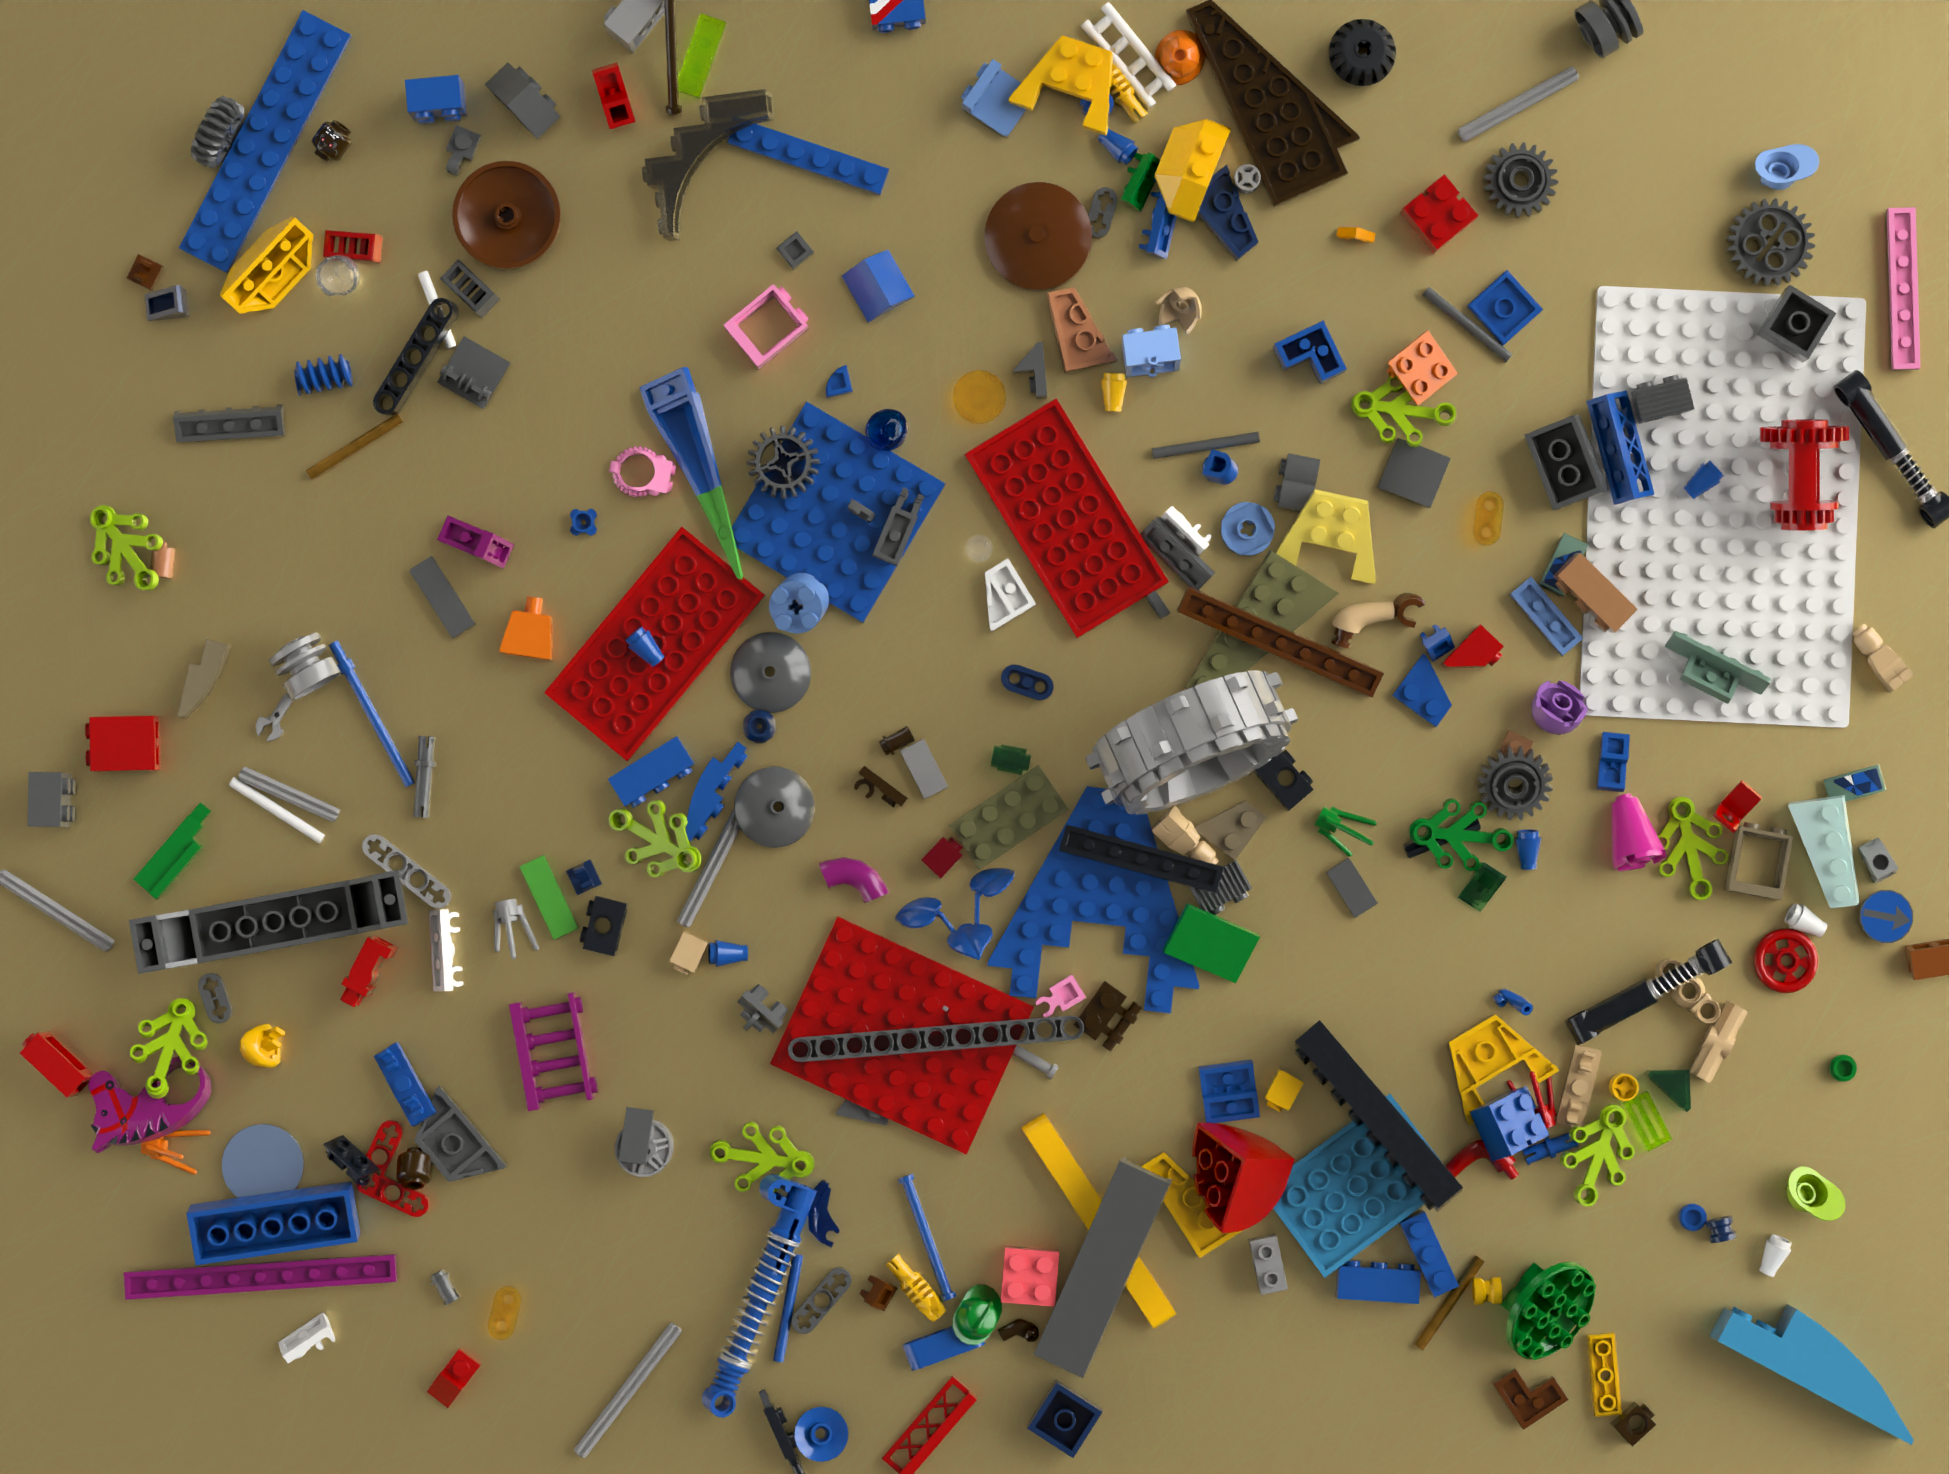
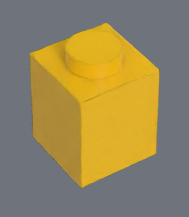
[1263,1068,1304,1112]

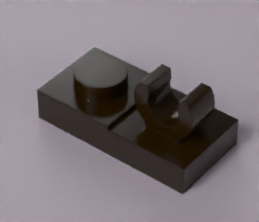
[854,766,908,808]

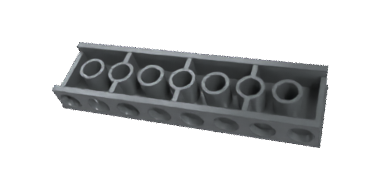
[1034,1157,1172,1378]

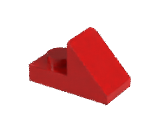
[427,1348,481,1408]

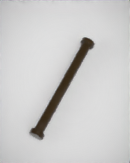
[664,0,682,114]

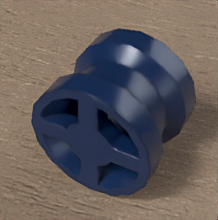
[1705,1216,1737,1243]

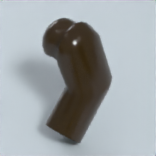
[998,1319,1039,1342]

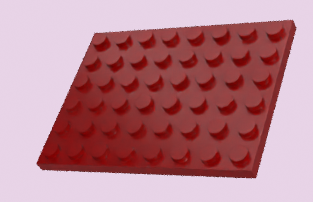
[770,917,1034,1155]

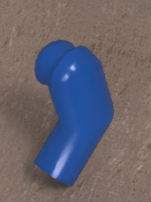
[1493,989,1533,1015]

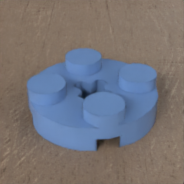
[1221,502,1275,556]

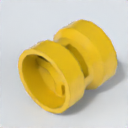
[1608,1073,1639,1101]
[1472,1277,1502,1305]

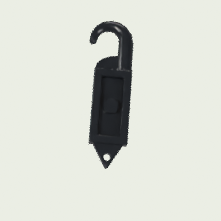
[759,1389,806,1474]

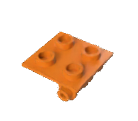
[1387,330,1458,406]

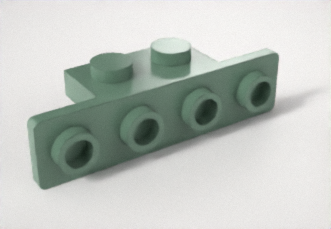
[1665,631,1771,704]

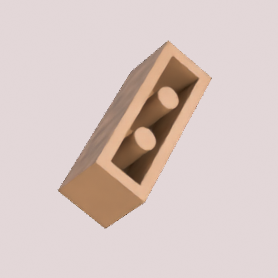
[1553,553,1638,633]

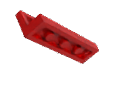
[882,1376,977,1474]

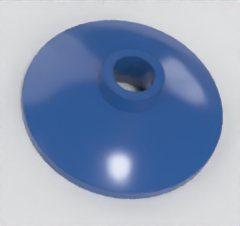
[794,1407,848,1462]

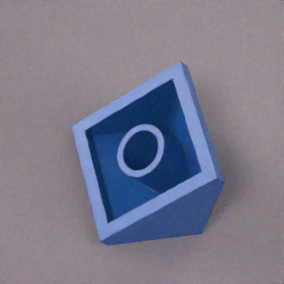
[842,250,915,323]

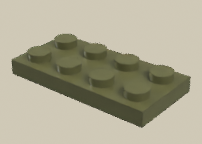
[949,765,1069,870]

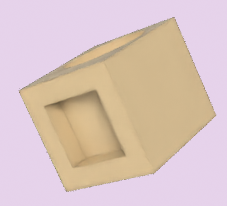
[670,932,709,975]

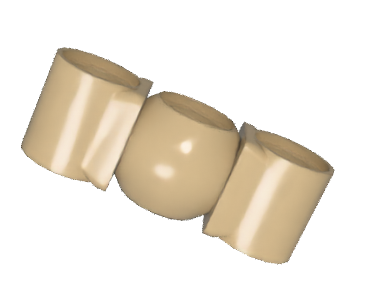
[1655,959,1721,1023]

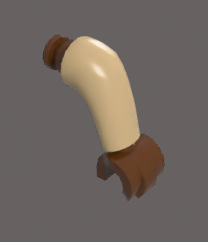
[1331,593,1426,648]

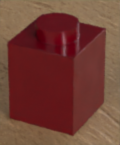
[921,837,963,879]

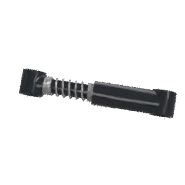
[1834,370,1949,529]
[1564,938,1732,1045]

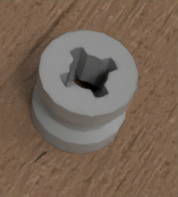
[1233,164,1261,194]

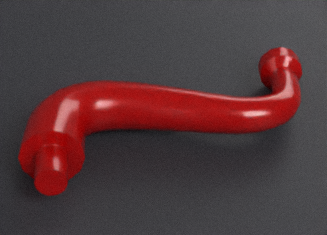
[1445,1140,1519,1180]

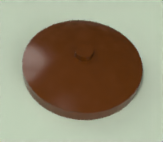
[452,161,561,270]
[984,182,1092,291]

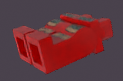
[340,935,399,1007]

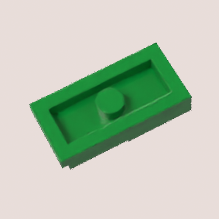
[1121,152,1160,211]

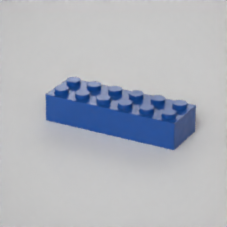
[186,1181,361,1265]

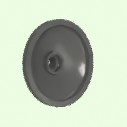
[730,632,811,713]
[734,767,815,848]

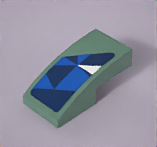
[1538,533,1588,597]
[1824,764,1887,802]

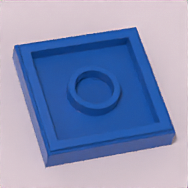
[1466,270,1543,346]

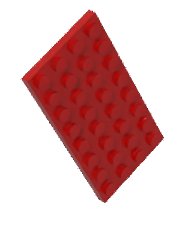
[964,398,1169,638]
[544,527,766,762]

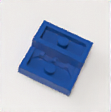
[1198,1059,1260,1123]

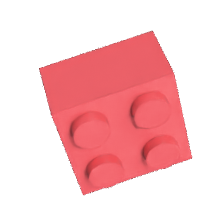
[1001,1245,1059,1307]

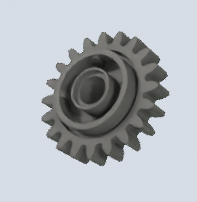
[1483,142,1558,218]
[1477,746,1553,820]

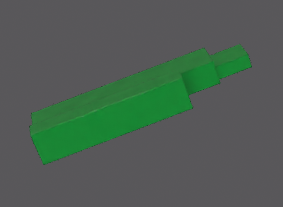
[133,802,211,899]

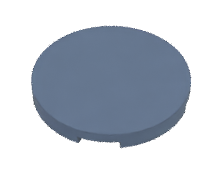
[222,1124,304,1198]

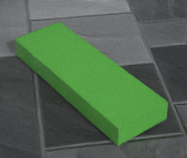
[520,855,579,940]

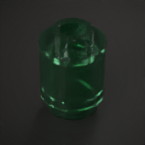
[991,744,1031,775]

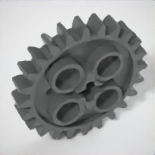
[1726,198,1815,287]

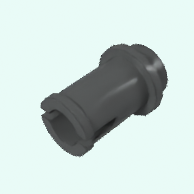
[430,1269,460,1306]

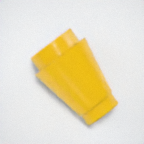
[1101,372,1127,411]

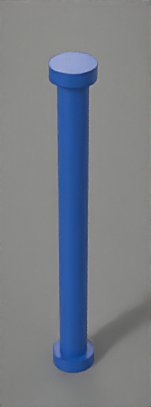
[898,1173,956,1302]

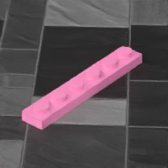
[1887,207,1920,370]

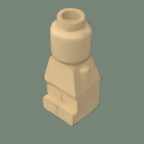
[1852,624,1914,693]
[1151,805,1219,865]

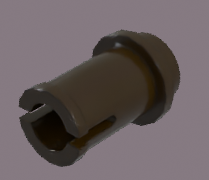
[879,726,915,755]

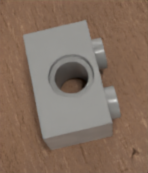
[1248,1234,1288,1295]

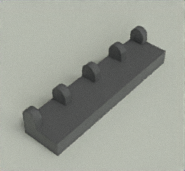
[173,404,285,442]

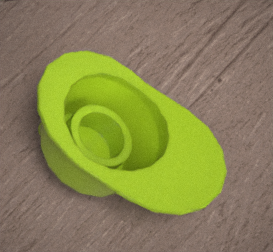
[1785,1166,1846,1221]

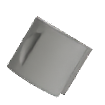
[1858,837,1899,884]

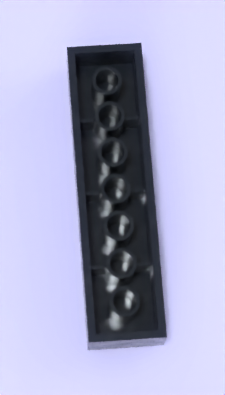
[1295,1020,1463,1212]

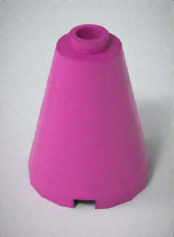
[1611,794,1667,871]

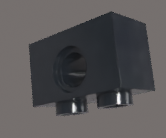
[1253,749,1314,811]
[579,896,629,956]

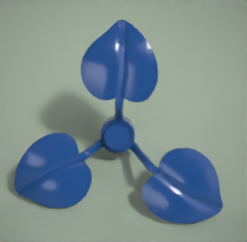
[895,868,1015,960]

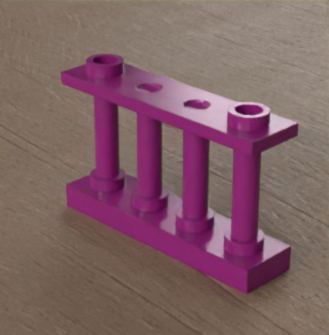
[509,992,598,1111]

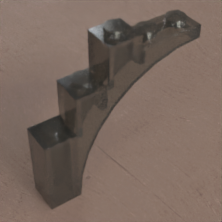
[642,89,774,241]

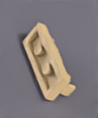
[1555,1044,1602,1127]

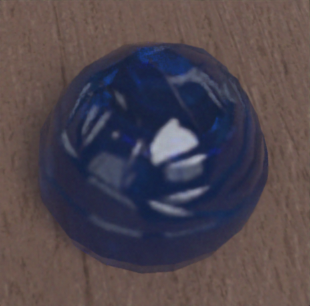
[865,409,909,452]

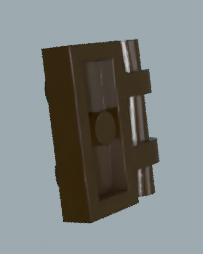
[1073,981,1142,1052]

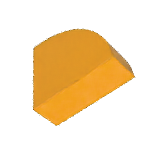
[1337,227,1376,243]

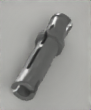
[412,736,436,818]

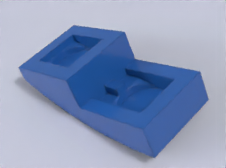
[1596,732,1630,792]

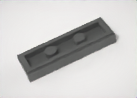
[1140,516,1215,590]
[409,556,476,639]

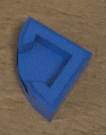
[826,365,853,398]

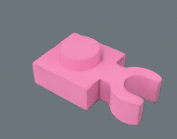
[1035,975,1086,1017]

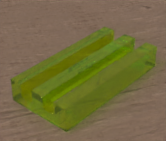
[1623,1091,1672,1152]

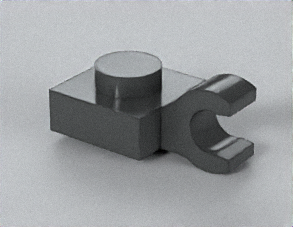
[445,125,482,176]

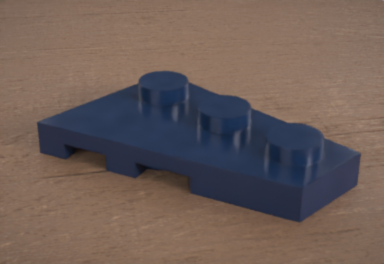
[1197,164,1258,261]

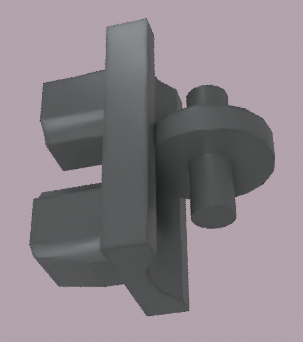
[737,984,788,1034]

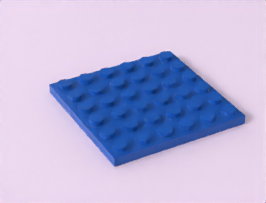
[732,401,946,623]

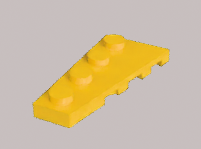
[1141,1151,1242,1258]

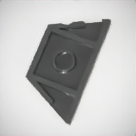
[414,1086,508,1182]

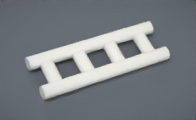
[1080,2,1177,109]

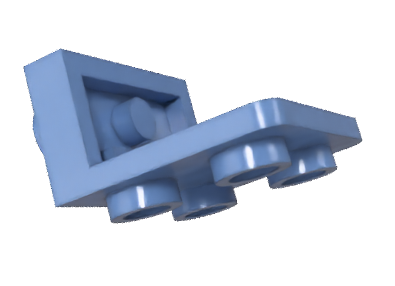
[961,59,1027,137]

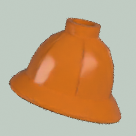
[1154,30,1205,85]

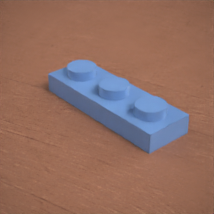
[1509,577,1583,656]

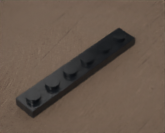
[1059,824,1224,894]

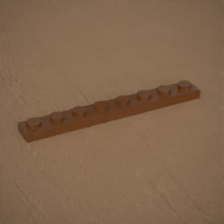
[1177,586,1384,698]

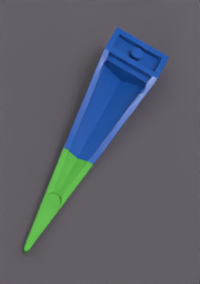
[639,367,743,579]

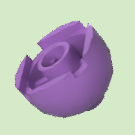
[1531,680,1588,735]

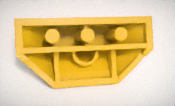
[1154,119,1231,223]
[220,216,313,314]

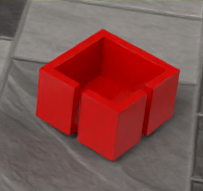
[1400,174,1479,254]

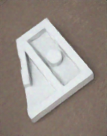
[985,559,1036,632]

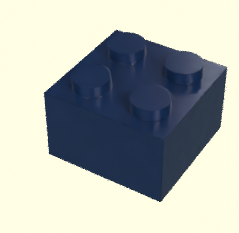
[1027,1379,1102,1458]

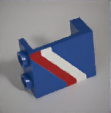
[869,0,926,33]

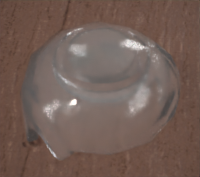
[315,255,360,296]

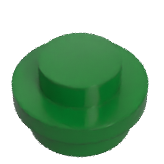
[1829,1055,1857,1082]

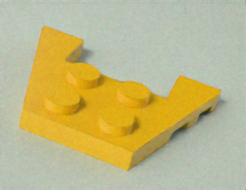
[1009,35,1113,136]
[1448,1014,1559,1125]

